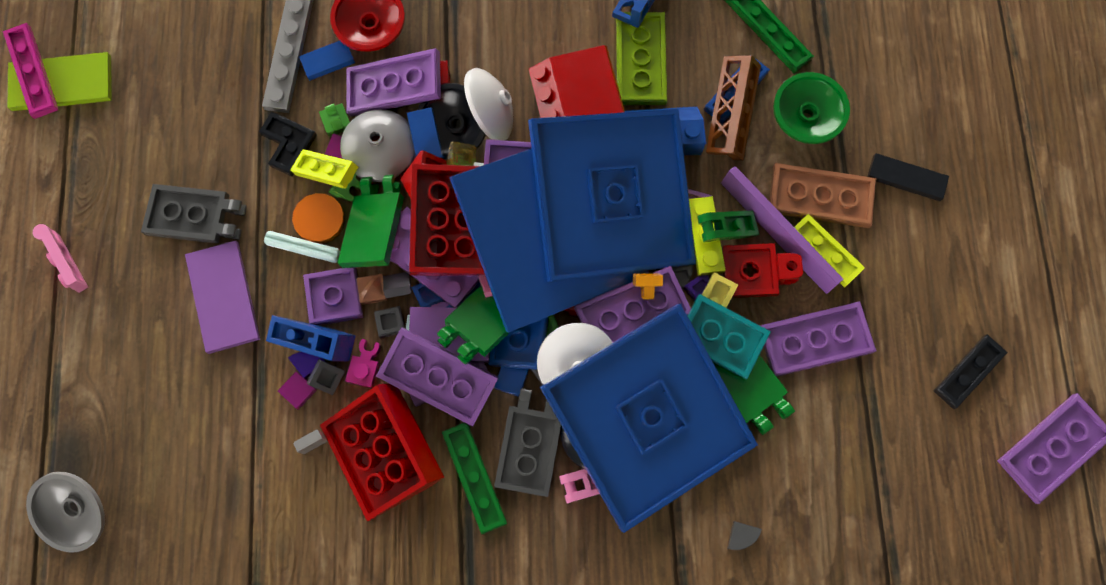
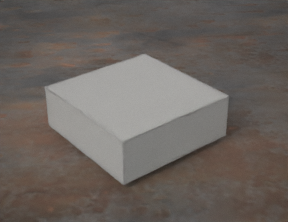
[293,430,328,454]

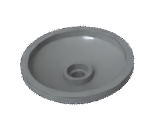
[340,109,416,182]
[26,472,105,552]

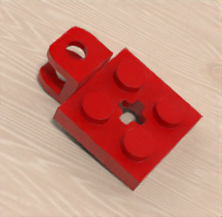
[722,243,803,298]

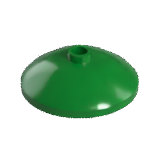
[773,72,850,144]

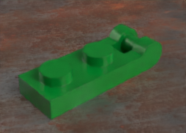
[697,210,760,243]

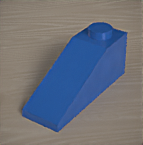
[266,315,356,361]

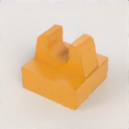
[633,273,663,300]

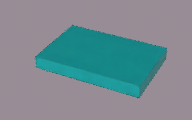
[688,294,771,379]

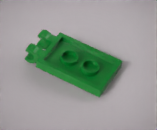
[338,175,404,268]
[437,286,510,365]
[714,355,795,435]

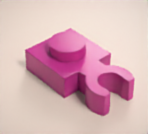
[345,339,381,389]

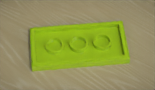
[616,12,667,105]
[7,52,112,111]

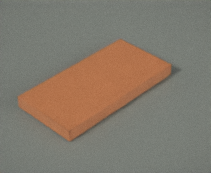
[769,163,876,228]

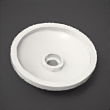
[464,68,513,140]
[537,323,613,385]

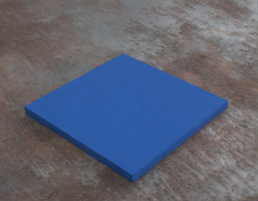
[528,109,696,282]
[449,149,648,332]
[540,304,758,533]

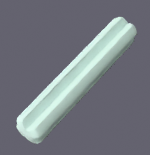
[264,231,340,263]

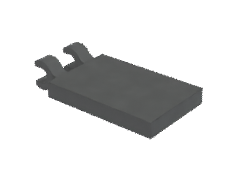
[141,184,247,244]
[494,389,561,497]

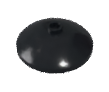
[418,83,486,160]

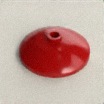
[330,0,405,52]

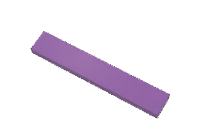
[721,166,843,294]

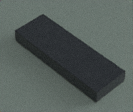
[867,153,949,201]
[933,334,1008,409]

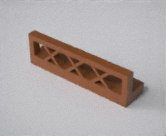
[706,55,761,161]

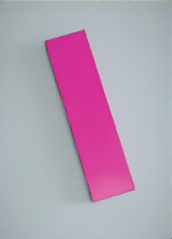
[3,23,59,119]

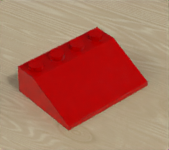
[529,45,625,118]
[409,164,485,276]
[320,383,445,521]

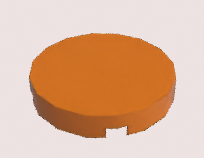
[292,193,345,244]

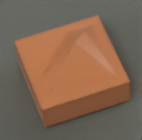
[356,274,387,305]

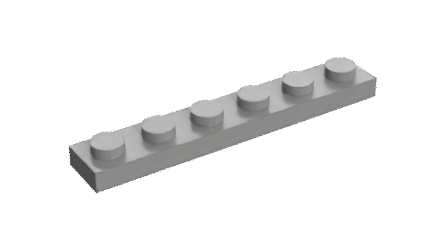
[262,0,314,113]

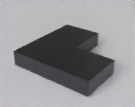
[259,111,317,177]

